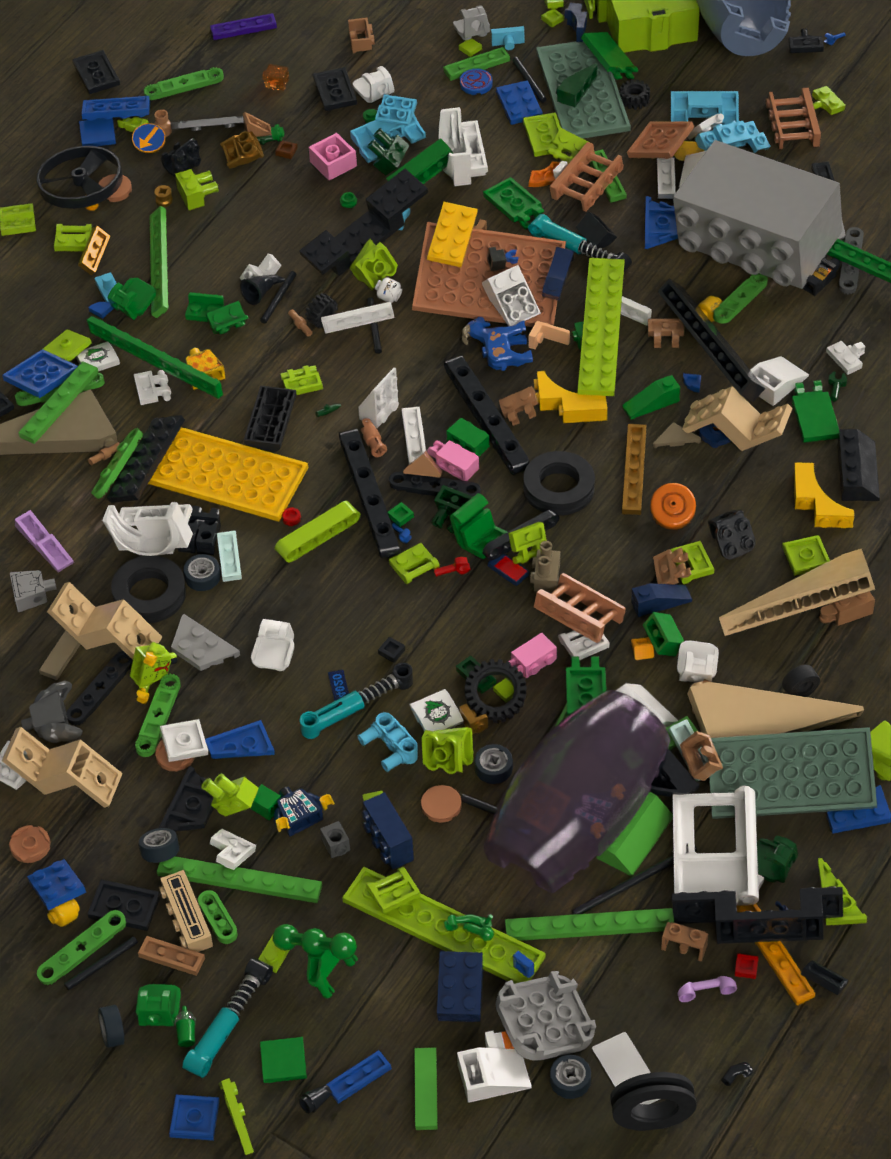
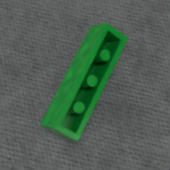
[386,138,453,184]

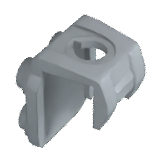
[453,5,490,40]

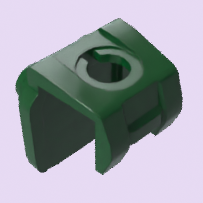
[757,836,798,883]

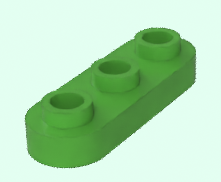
[198,890,238,944]

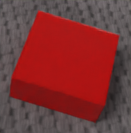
[735,954,758,979]

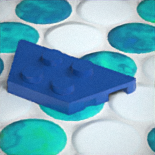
[645,196,678,249]

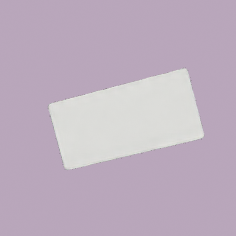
[592,1032,660,1104]

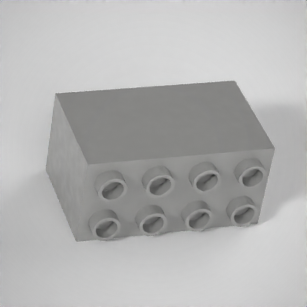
[673,140,842,289]

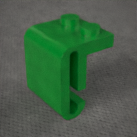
[450,493,507,559]

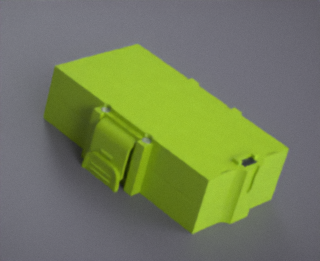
[584,0,699,53]

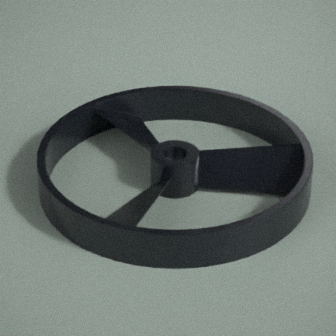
[37,146,123,209]

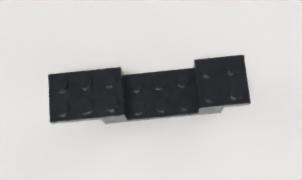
[299,169,428,276]
[672,886,843,944]

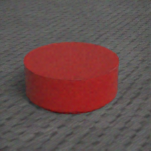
[282,507,301,526]

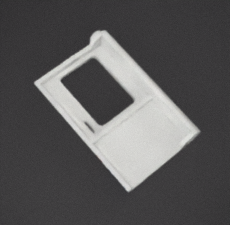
[673,786,759,906]

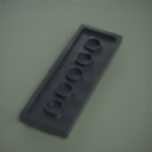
[107,415,185,503]

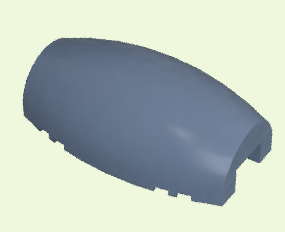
[696,0,791,56]

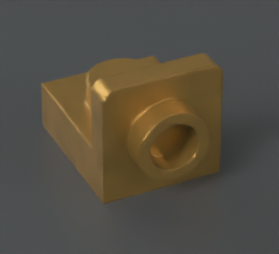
[459,704,488,735]

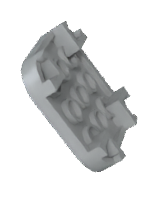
[495,971,596,1061]

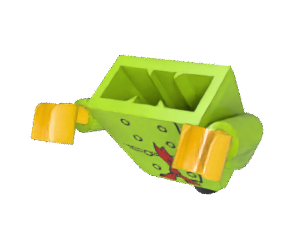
[130,642,177,704]

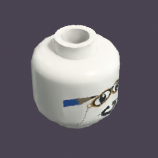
[375,277,402,303]

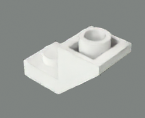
[239,254,281,280]

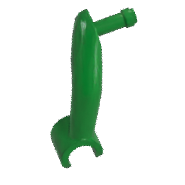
[444,914,493,931]

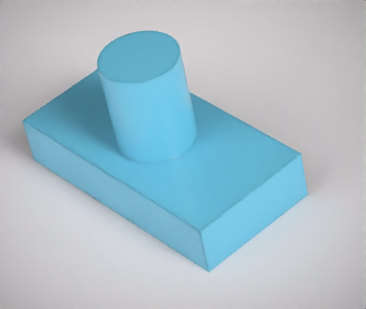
[491,26,525,50]
[95,272,117,302]

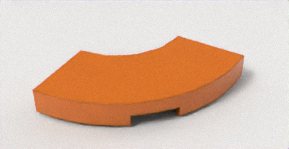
[529,161,561,187]

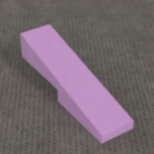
[15,510,74,572]

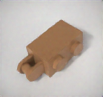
[819,591,875,626]

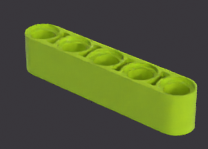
[275,501,361,563]

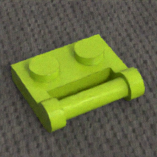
[54,224,92,251]
[671,541,714,584]
[389,543,440,584]
[366,867,420,914]

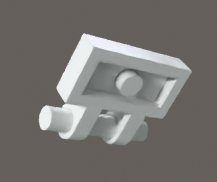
[687,113,724,140]
[134,370,171,405]

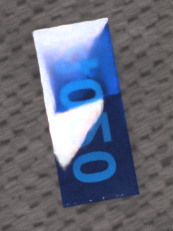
[328,670,349,701]

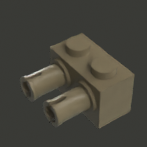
[530,541,560,593]

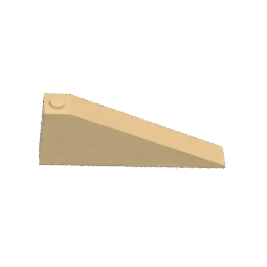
[719,548,875,636]
[687,682,864,738]

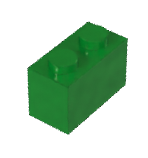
[447,418,489,457]
[643,612,685,657]

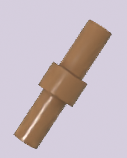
[288,309,312,337]
[88,442,120,465]

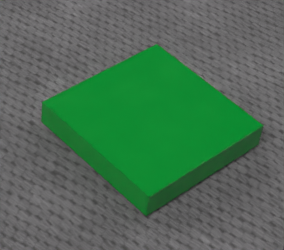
[260,1037,307,1083]

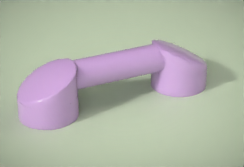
[677,976,737,1002]

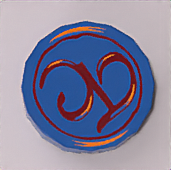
[460,69,493,95]

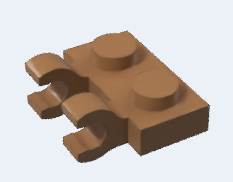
[648,319,684,348]
[499,386,538,426]
[653,548,691,585]

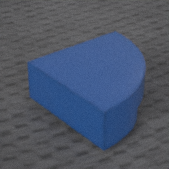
[88,302,114,319]
[683,373,701,393]

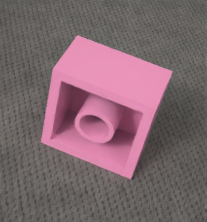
[309,133,357,181]

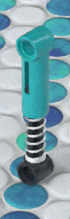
[528,214,632,272]
[300,663,413,739]
[183,958,273,1078]

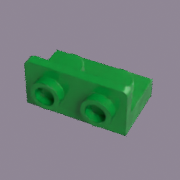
[185,292,225,322]
[206,301,249,335]

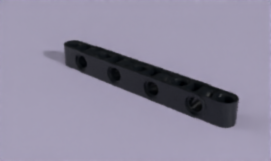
[444,355,530,475]
[339,428,400,559]

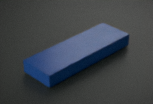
[326,1050,392,1104]

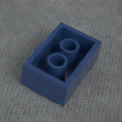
[361,792,414,870]
[437,951,483,1022]

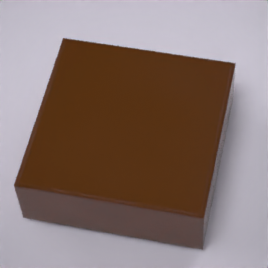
[275,140,298,159]

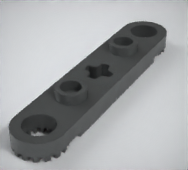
[171,115,254,131]
[839,227,864,295]

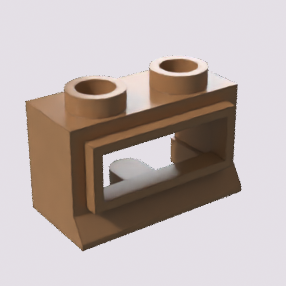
[348,18,375,54]
[680,731,723,781]
[661,922,708,961]

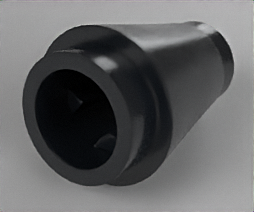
[299,1084,332,1114]

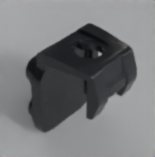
[161,138,201,178]
[708,510,756,560]

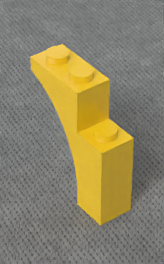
[534,371,607,423]
[794,463,854,528]

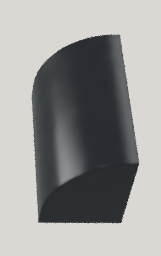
[576,212,617,249]

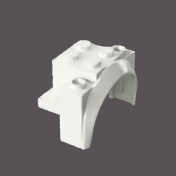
[439,107,488,186]
[102,502,193,556]

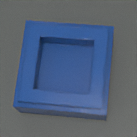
[513,951,534,978]

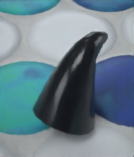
[240,275,285,305]

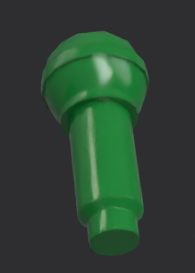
[463,923,494,941]

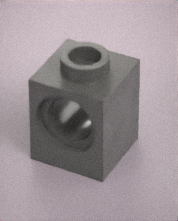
[320,821,350,858]

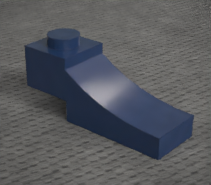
[565,3,587,42]
[542,247,574,301]

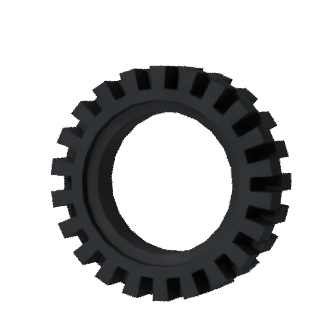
[465,659,526,723]

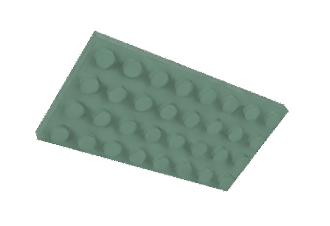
[536,41,631,139]
[708,727,877,819]

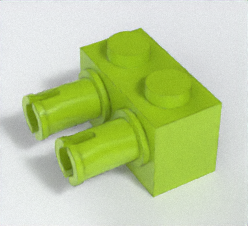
[175,169,219,210]
[201,773,259,816]

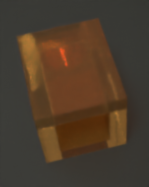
[262,64,289,91]

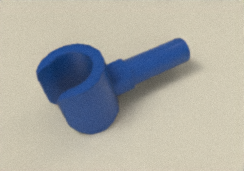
[824,32,845,45]
[392,523,412,544]

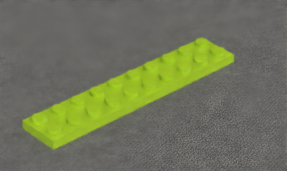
[578,258,625,396]
[342,867,546,984]

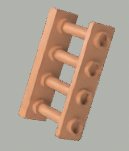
[766,88,821,149]
[550,142,624,211]
[534,573,626,643]

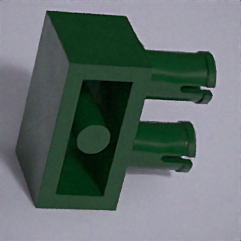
[367,128,410,176]
[431,485,473,534]

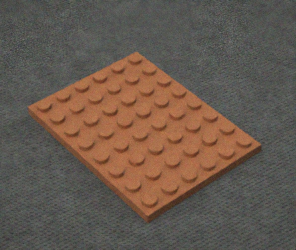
[412,222,566,327]

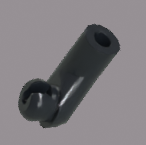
[721,1062,753,1086]

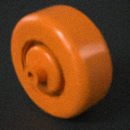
[650,483,696,530]

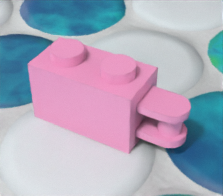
[427,440,479,481]
[508,633,557,678]

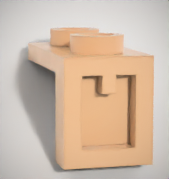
[529,321,570,349]

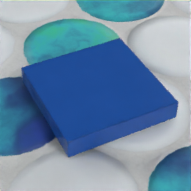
[79,118,116,146]
[169,1095,220,1141]

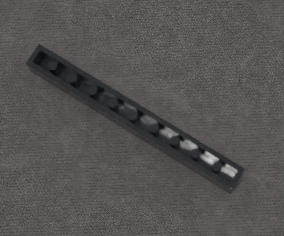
[658,278,765,402]

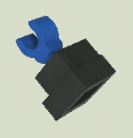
[487,247,519,271]

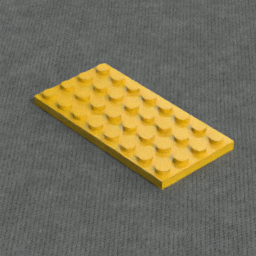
[148,427,308,522]

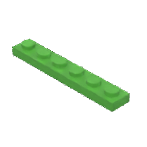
[18,361,98,444]

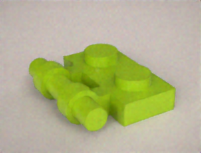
[547,127,588,164]
[280,365,323,395]
[508,522,547,564]

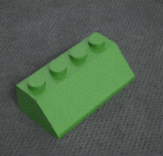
[597,787,673,877]

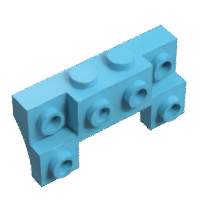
[671,91,739,125]
[350,114,426,163]
[695,121,771,153]

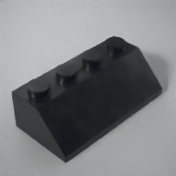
[837,429,880,501]

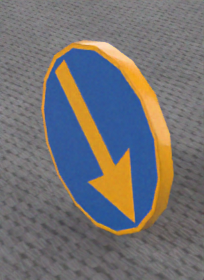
[132,123,165,153]

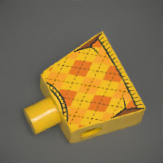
[186,348,225,390]

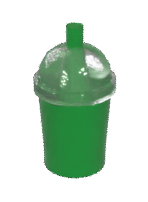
[174,1006,196,1047]

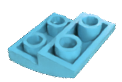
[375,94,417,126]

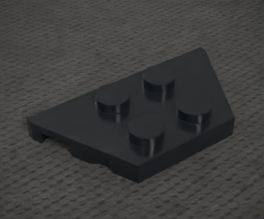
[159,766,214,832]

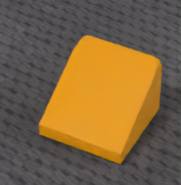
[631,637,654,660]

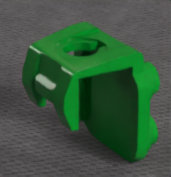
[107,278,156,320]
[136,984,181,1027]

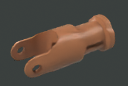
[361,418,387,457]

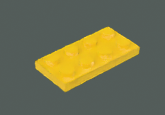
[427,202,478,268]

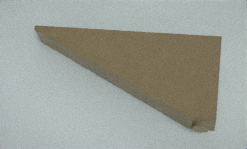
[0,389,118,455]

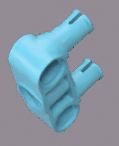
[357,712,418,772]

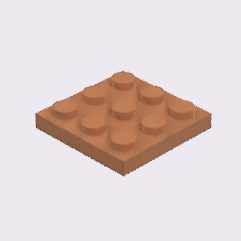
[627,121,694,159]

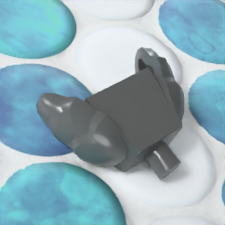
[21,681,83,743]

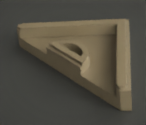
[653,422,701,448]

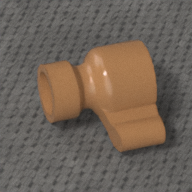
[154,110,172,137]

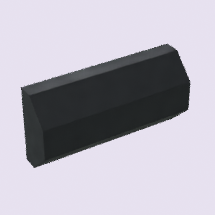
[244,385,296,453]

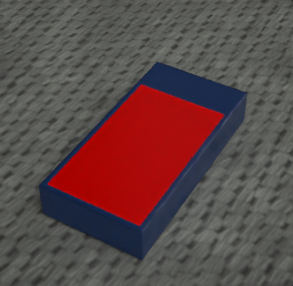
[488,554,529,586]

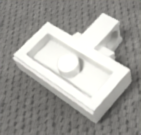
[826,341,865,375]

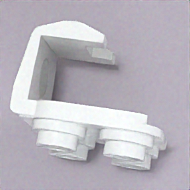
[353,66,394,103]
[251,619,295,671]
[677,641,719,682]

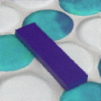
[210,13,277,40]

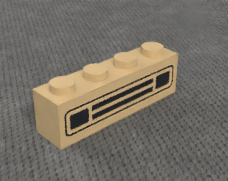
[159,870,213,952]

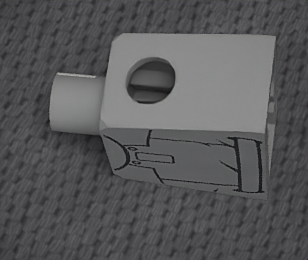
[10,570,57,612]

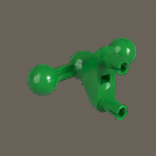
[273,924,358,998]

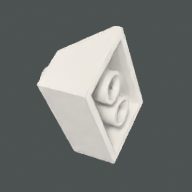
[611,683,678,734]

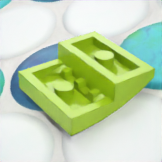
[0,203,36,236]

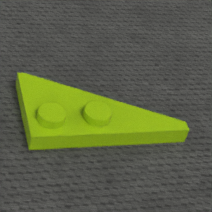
[818,858,867,925]
[219,1078,254,1155]

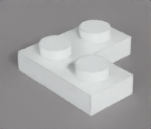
[210,829,256,870]

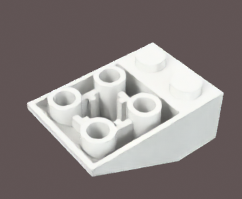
[482,265,541,326]
[751,356,809,406]
[358,368,399,428]
[457,1048,532,1103]

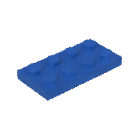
[82,96,150,121]

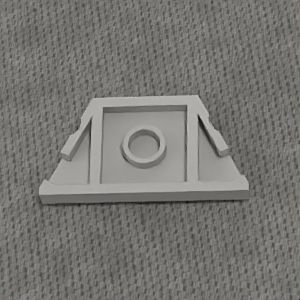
[171,614,240,671]

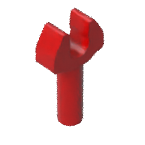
[434,557,471,576]

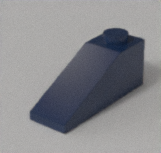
[631,583,692,617]

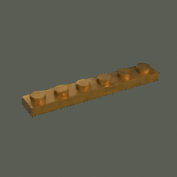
[622,424,646,515]

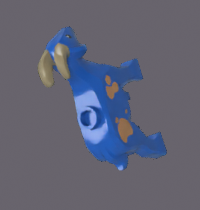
[462,317,533,371]

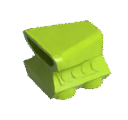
[350,239,398,290]
[870,720,891,781]
[422,727,473,774]

